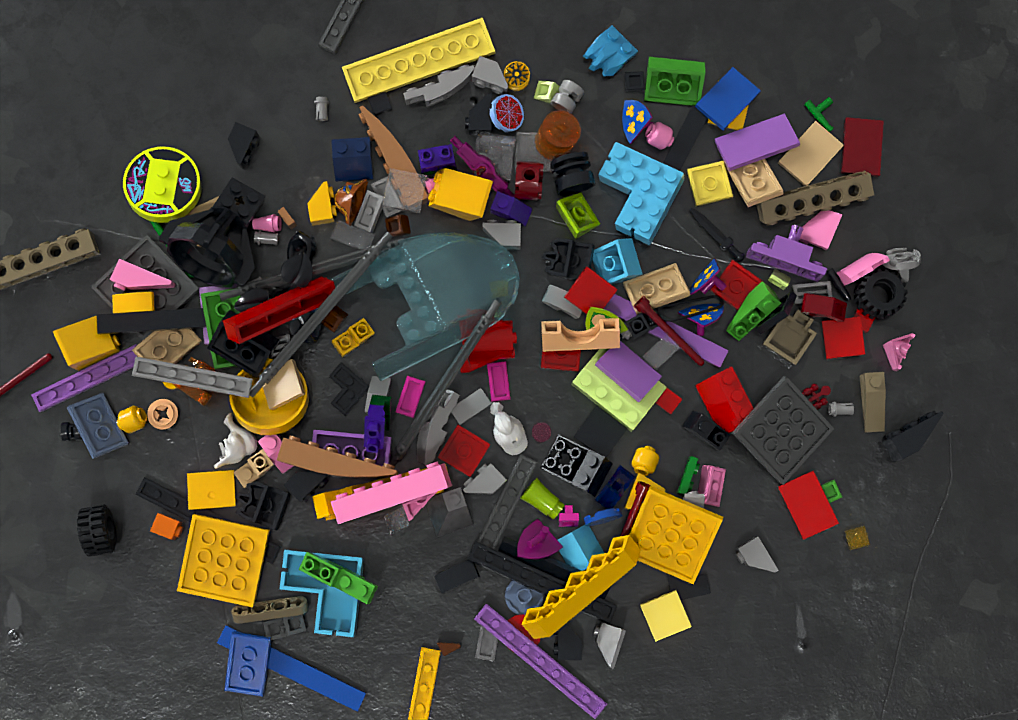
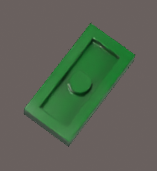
[677,456,700,496]

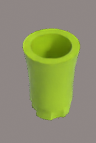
[520,478,564,519]

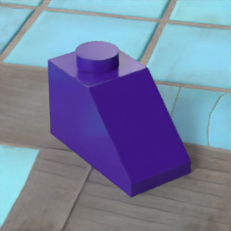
[490,191,533,227]

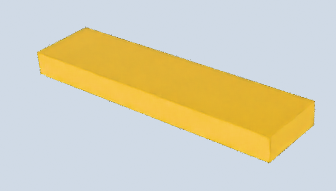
[408,647,441,720]

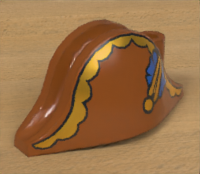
[334,179,368,226]

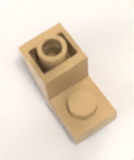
[233,449,274,489]

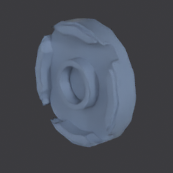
[505,581,544,615]

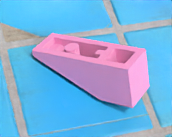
[110,259,176,291]

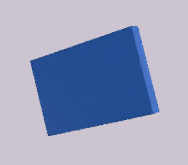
[695,67,761,131]
[224,632,271,697]

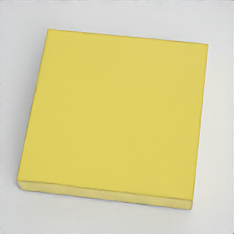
[687,161,733,206]
[640,590,692,642]

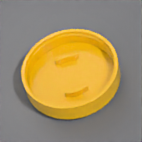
[229,359,309,435]

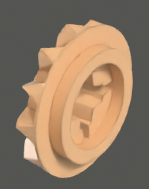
[147,399,179,430]

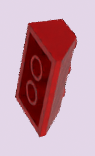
[695,367,754,433]

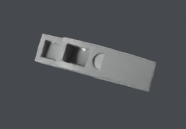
[403,65,475,107]
[417,389,460,465]

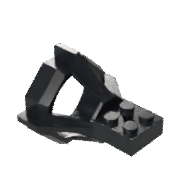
[159,177,265,288]

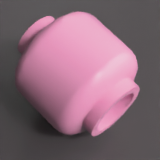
[645,122,674,150]

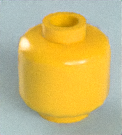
[117,405,147,434]
[632,446,659,476]

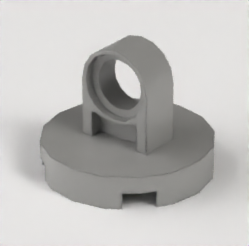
[883,248,921,283]

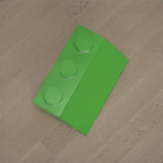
[644,57,705,106]

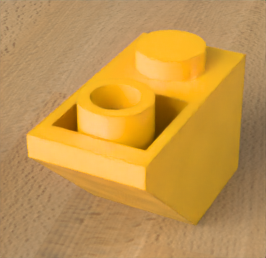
[307,181,337,226]

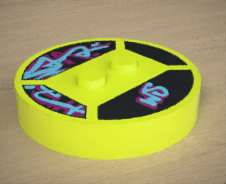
[123,147,202,223]

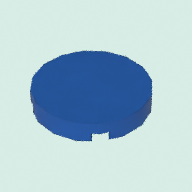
[584,508,623,526]

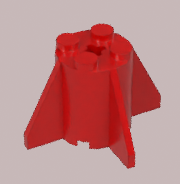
[457,309,517,373]

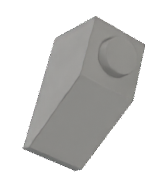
[365,376,391,414]
[736,537,779,572]

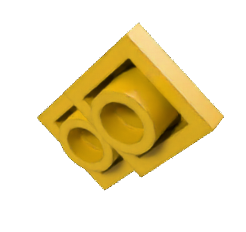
[112,292,154,313]
[331,318,375,357]

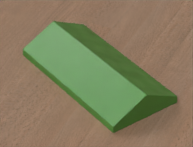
[201,288,240,370]

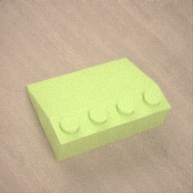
[571,349,667,432]

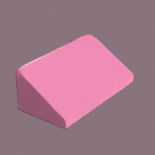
[698,465,726,507]

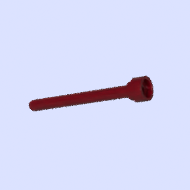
[634,296,705,366]
[0,353,52,397]
[620,481,651,536]

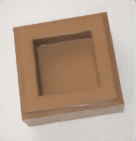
[278,207,297,229]

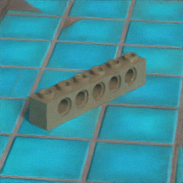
[757,171,874,225]
[0,229,100,290]

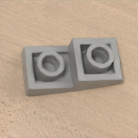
[542,285,582,319]

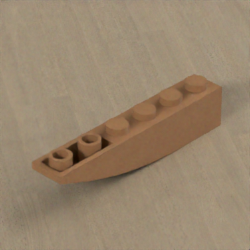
[358,105,429,211]
[277,436,398,478]

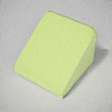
[534,81,560,103]
[768,269,791,290]

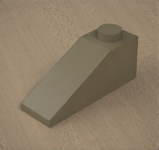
[860,372,886,433]

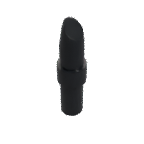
[826,268,851,300]

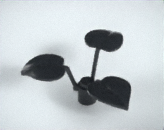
[234,252,321,343]

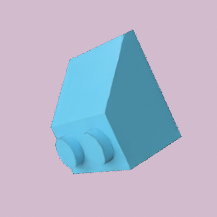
[592,238,642,285]

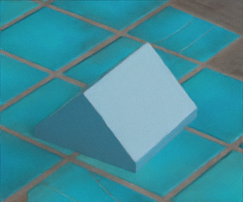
[558,525,604,571]

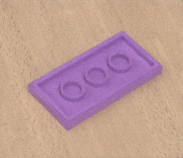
[715,114,800,171]

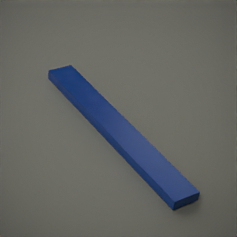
[217,625,367,712]

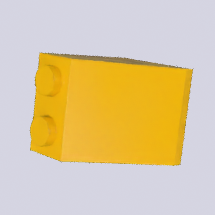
[428,168,493,221]
[53,316,121,371]

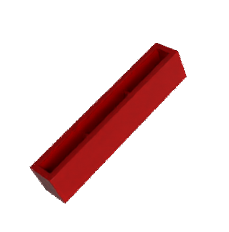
[223,276,335,344]

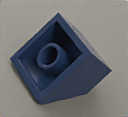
[332,137,373,182]

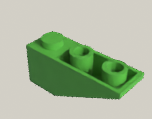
[726,281,781,341]

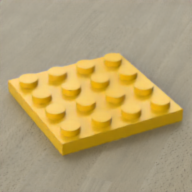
[629,486,723,584]
[177,514,270,608]

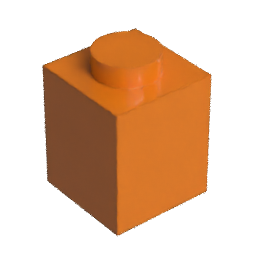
[150,513,183,540]

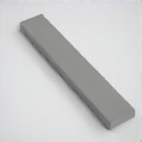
[132,357,253,398]

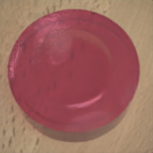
[532,423,551,442]

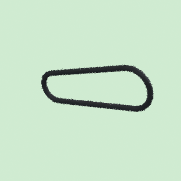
[658,295,724,322]

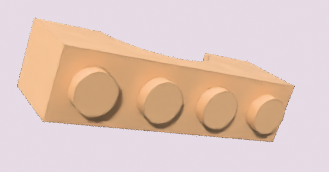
[541,318,620,352]

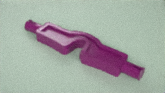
[450,136,515,197]

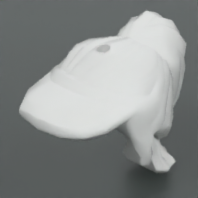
[490,402,528,456]
[214,413,257,469]

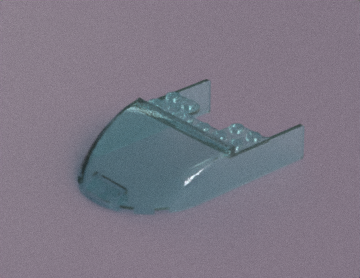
[331,232,520,381]

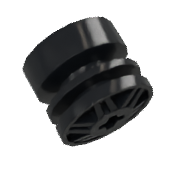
[550,152,596,196]

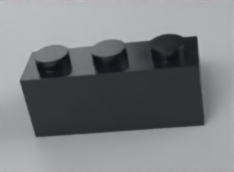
[207,310,280,378]

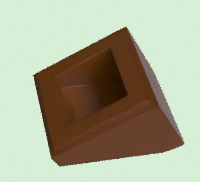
[385,214,411,237]
[321,306,348,333]
[437,642,461,656]

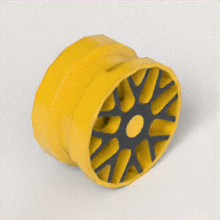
[504,61,530,91]

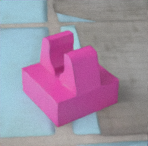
[558,505,579,527]

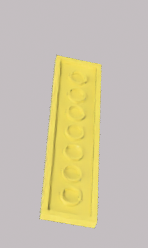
[342,17,495,103]

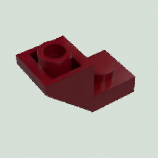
[801,293,847,322]

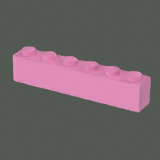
[331,461,452,524]

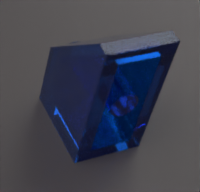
[595,465,635,509]

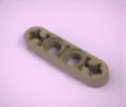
[231,596,309,623]

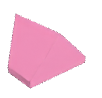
[883,333,915,371]

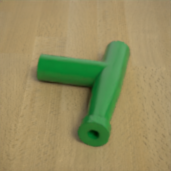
[804,97,834,132]

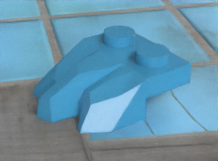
[583,25,638,76]

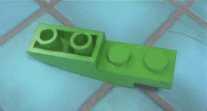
[298,552,378,604]

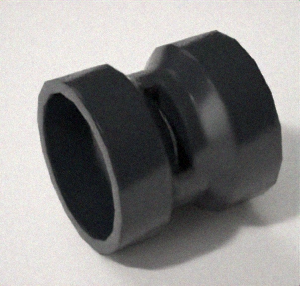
[61,422,83,441]

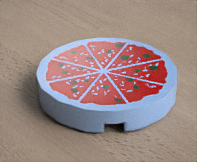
[490,94,524,133]

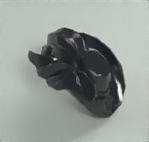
[287,231,316,261]

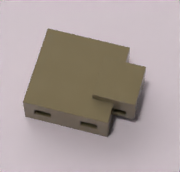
[762,310,817,365]

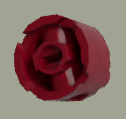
[515,161,544,201]

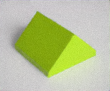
[556,193,600,239]

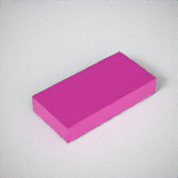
[487,361,510,402]
[396,376,426,418]

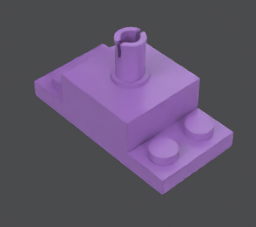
[746,225,827,282]

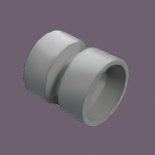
[550,79,584,115]

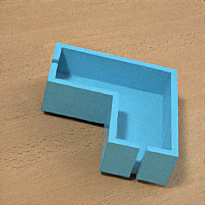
[598,142,684,246]
[280,550,364,637]

